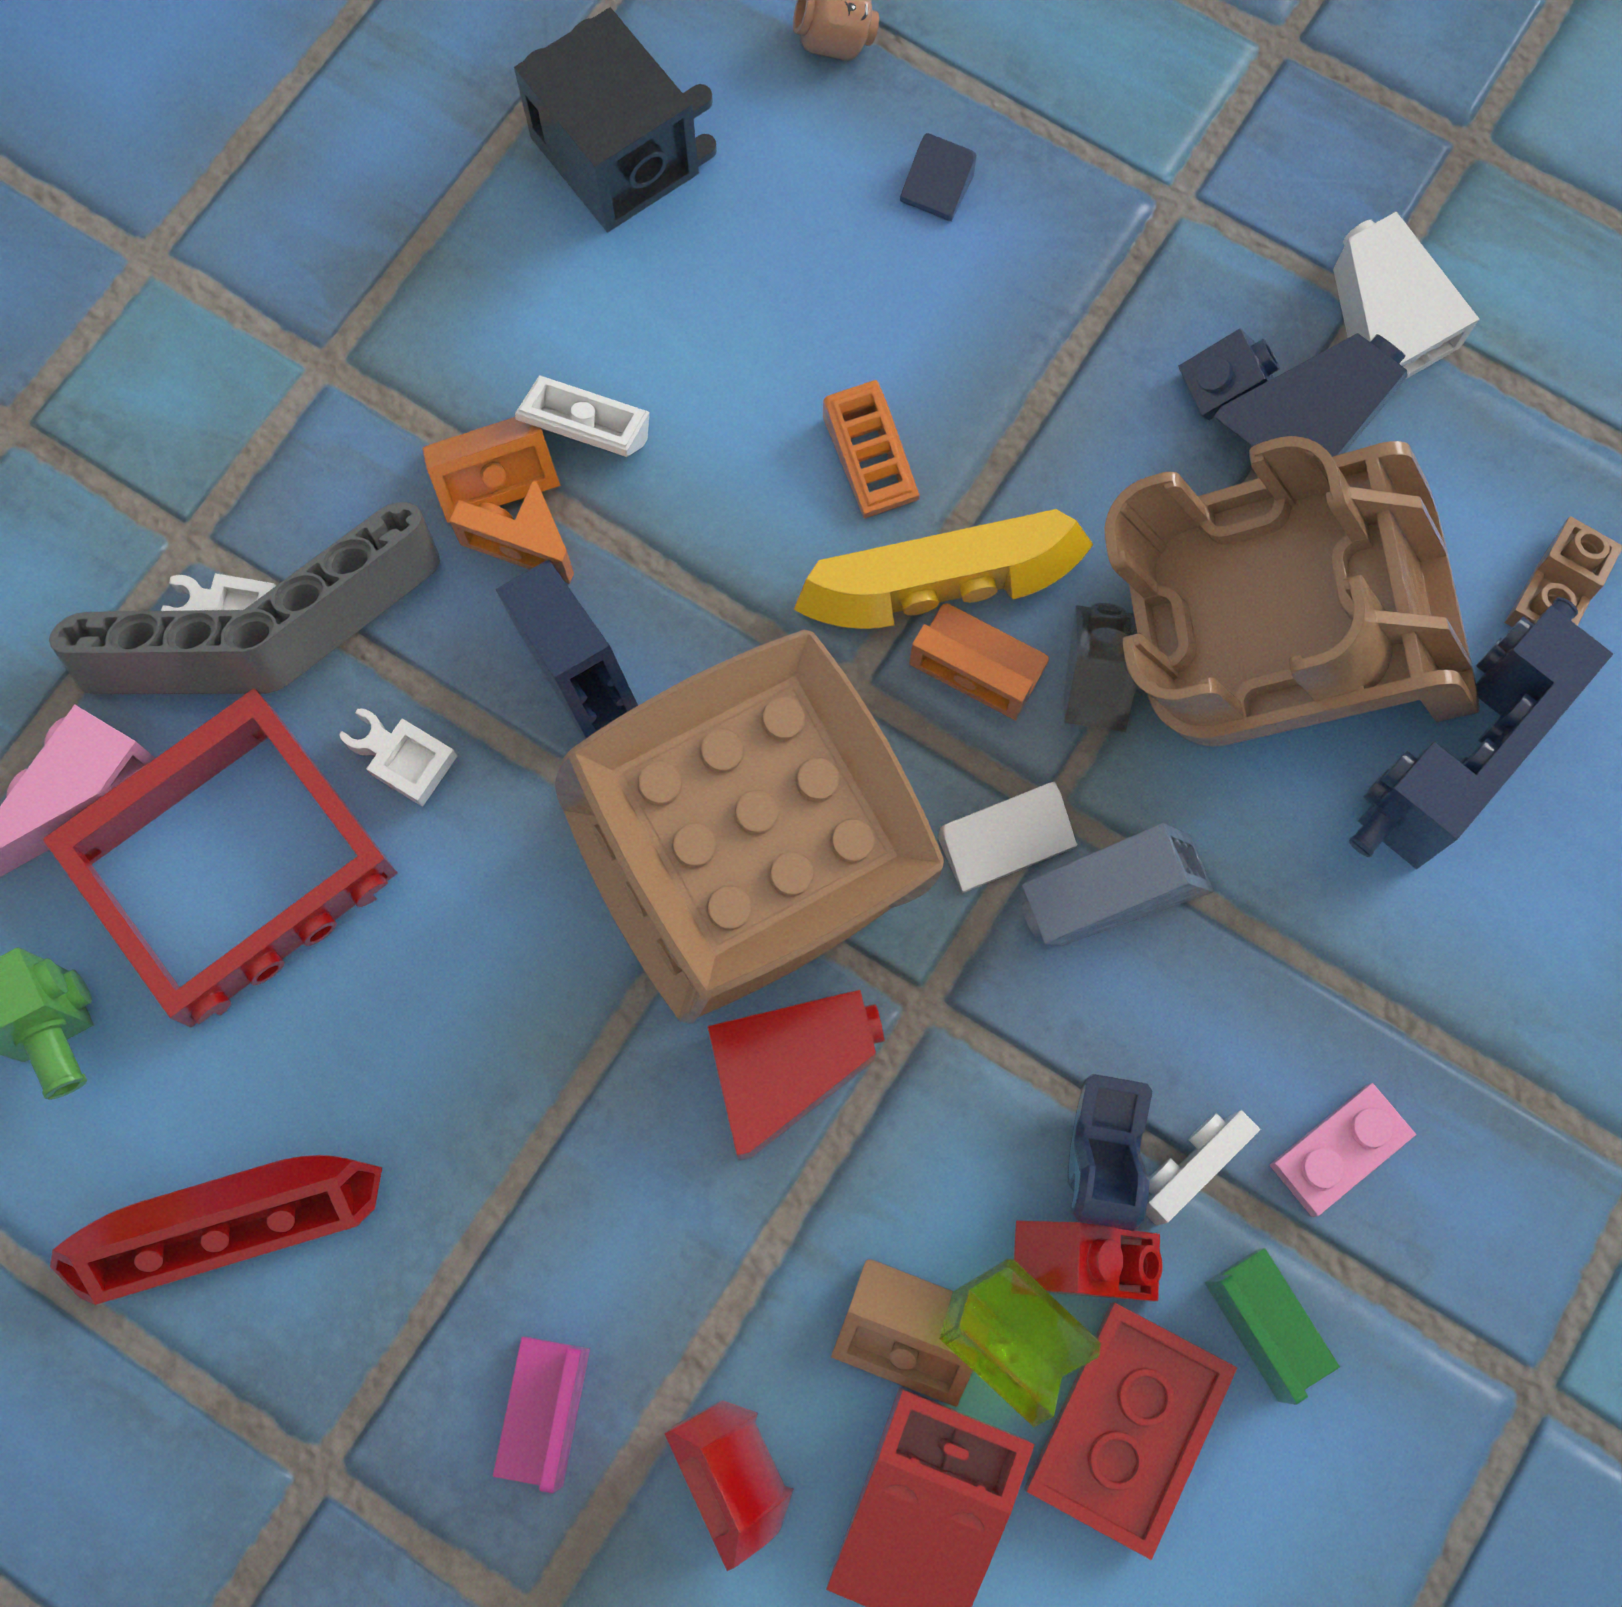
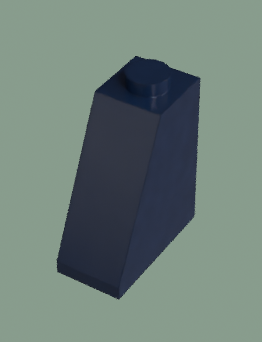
[1214,333,1408,457]
[495,559,638,740]

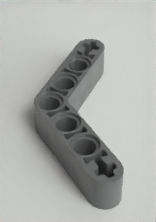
[49,502,440,694]

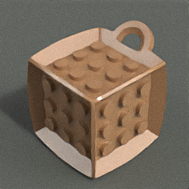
[555,630,944,1024]

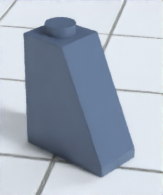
[1022,823,1214,946]

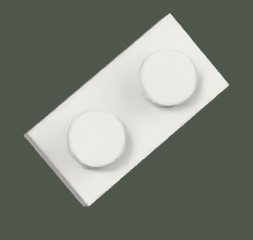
[1145,1110,1261,1226]

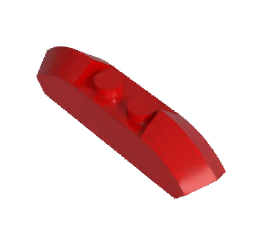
[50,1155,382,1305]

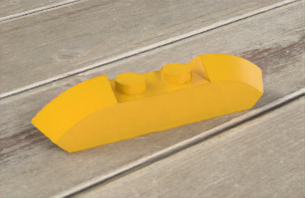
[793,509,1093,629]

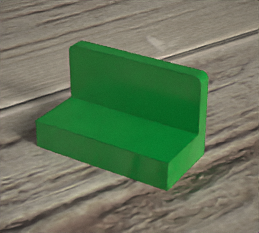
[1205,1248,1340,1405]

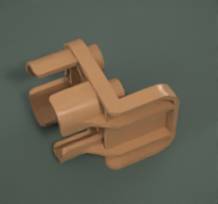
[1104,436,1480,746]

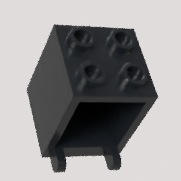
[514,7,717,233]

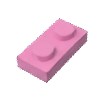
[1269,1083,1416,1217]

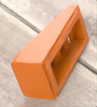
[823,380,920,519]

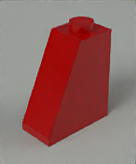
[707,990,885,1161]

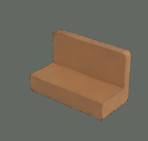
[831,1259,990,1407]

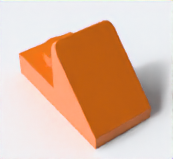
[450,480,574,584]

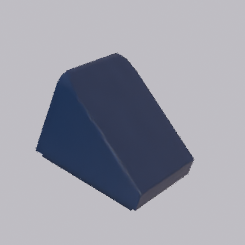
[900,133,977,222]

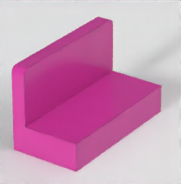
[493,1336,590,1494]

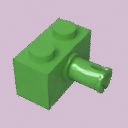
[0,947,94,1100]

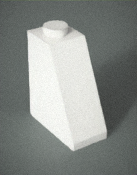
[1333,212,1479,379]

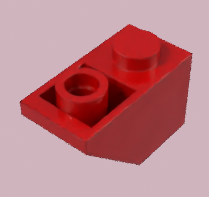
[1013,1220,1163,1302]

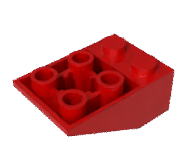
[826,1387,1035,1607]

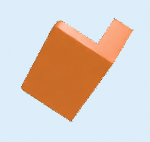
[422,417,561,523]
[909,603,1049,721]

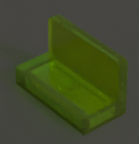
[939,1259,1101,1427]

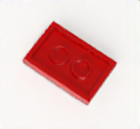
[1024,1302,1237,1560]

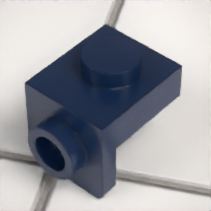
[1178,328,1280,420]

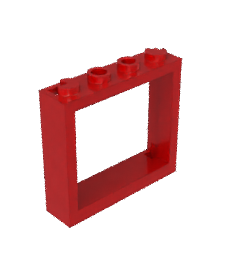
[43,688,398,1028]

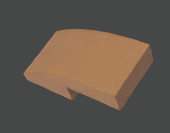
[1504,516,1622,627]

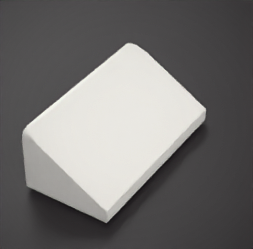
[515,375,650,457]
[938,781,1077,893]

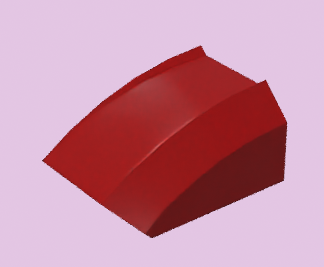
[664,1400,794,1571]

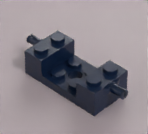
[1349,597,1613,870]

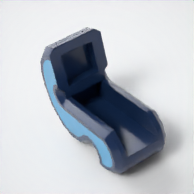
[1068,1074,1153,1231]

